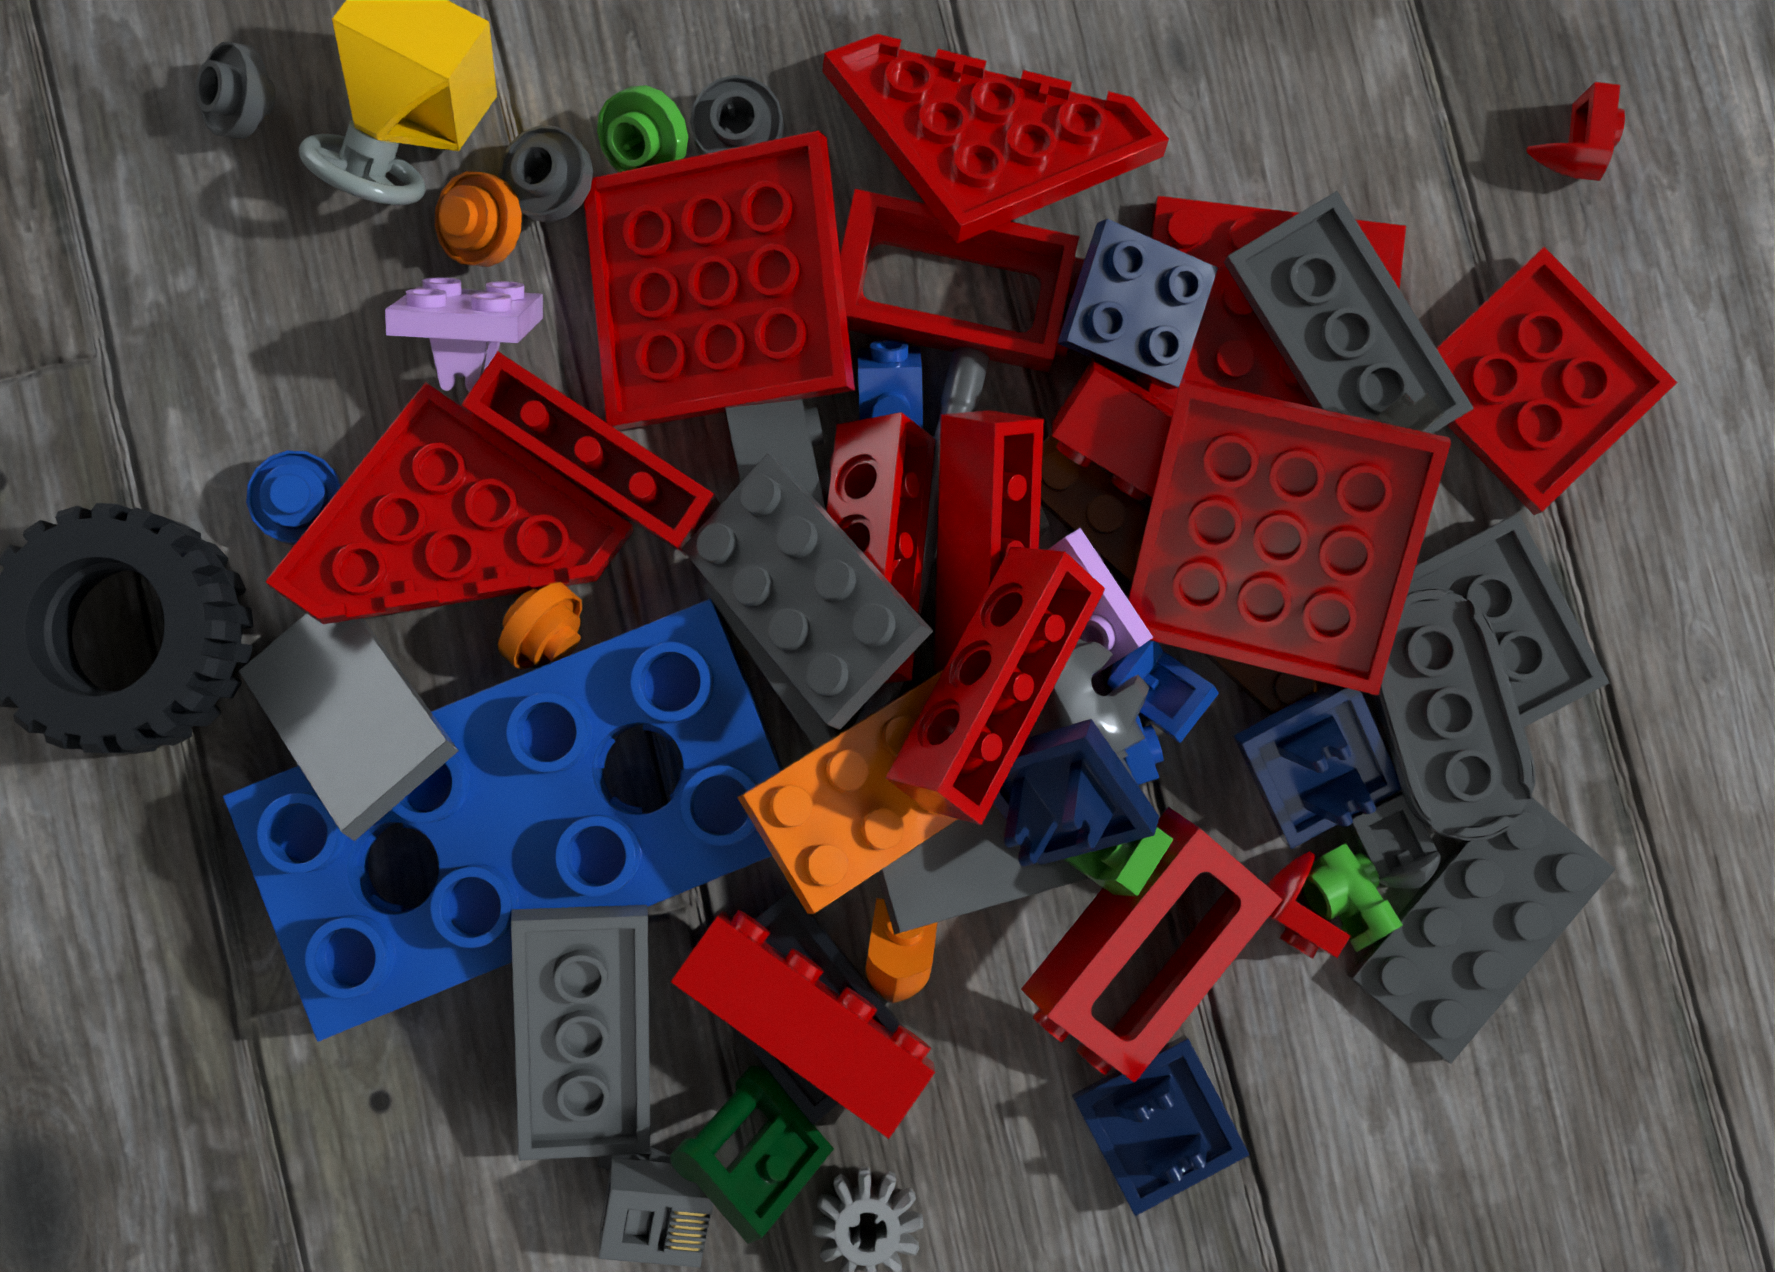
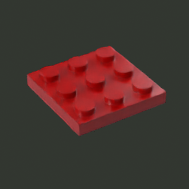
[1436,247,1678,515]

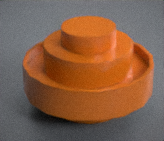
[435,171,522,267]
[498,582,582,670]

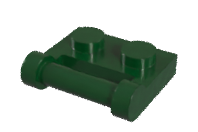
[670,1065,834,1244]

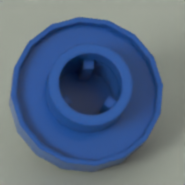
[246,450,343,545]

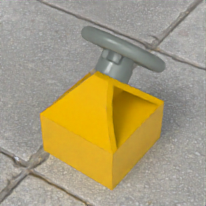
[299,0,497,205]

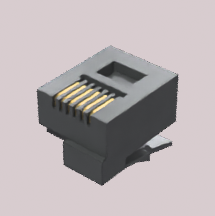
[597,1147,714,1268]

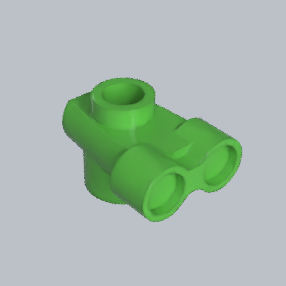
[1301,844,1403,952]

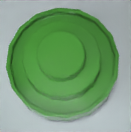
[597,85,688,172]

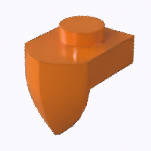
[865,898,938,1004]

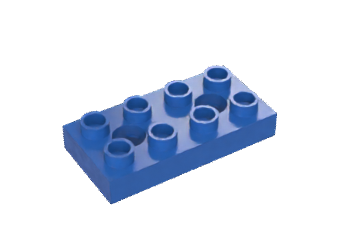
[223,598,783,1042]

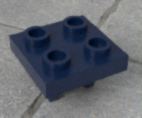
[1057,219,1218,390]
[1234,684,1401,849]
[993,719,1160,867]
[1072,1035,1250,1216]

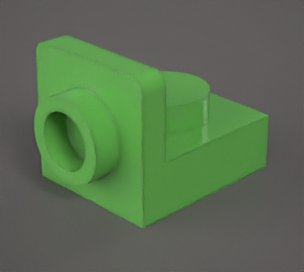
[1064,828,1174,896]

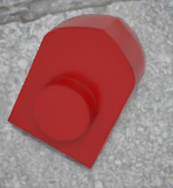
[1526,82,1625,181]
[1266,851,1351,959]

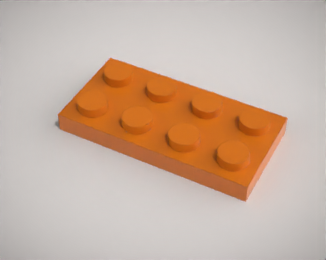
[737,668,958,914]

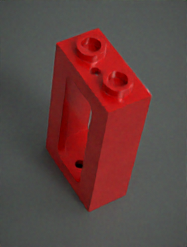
[840,189,1085,372]
[1021,807,1283,1083]

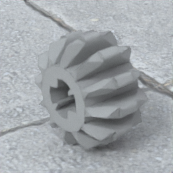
[812,1166,923,1272]

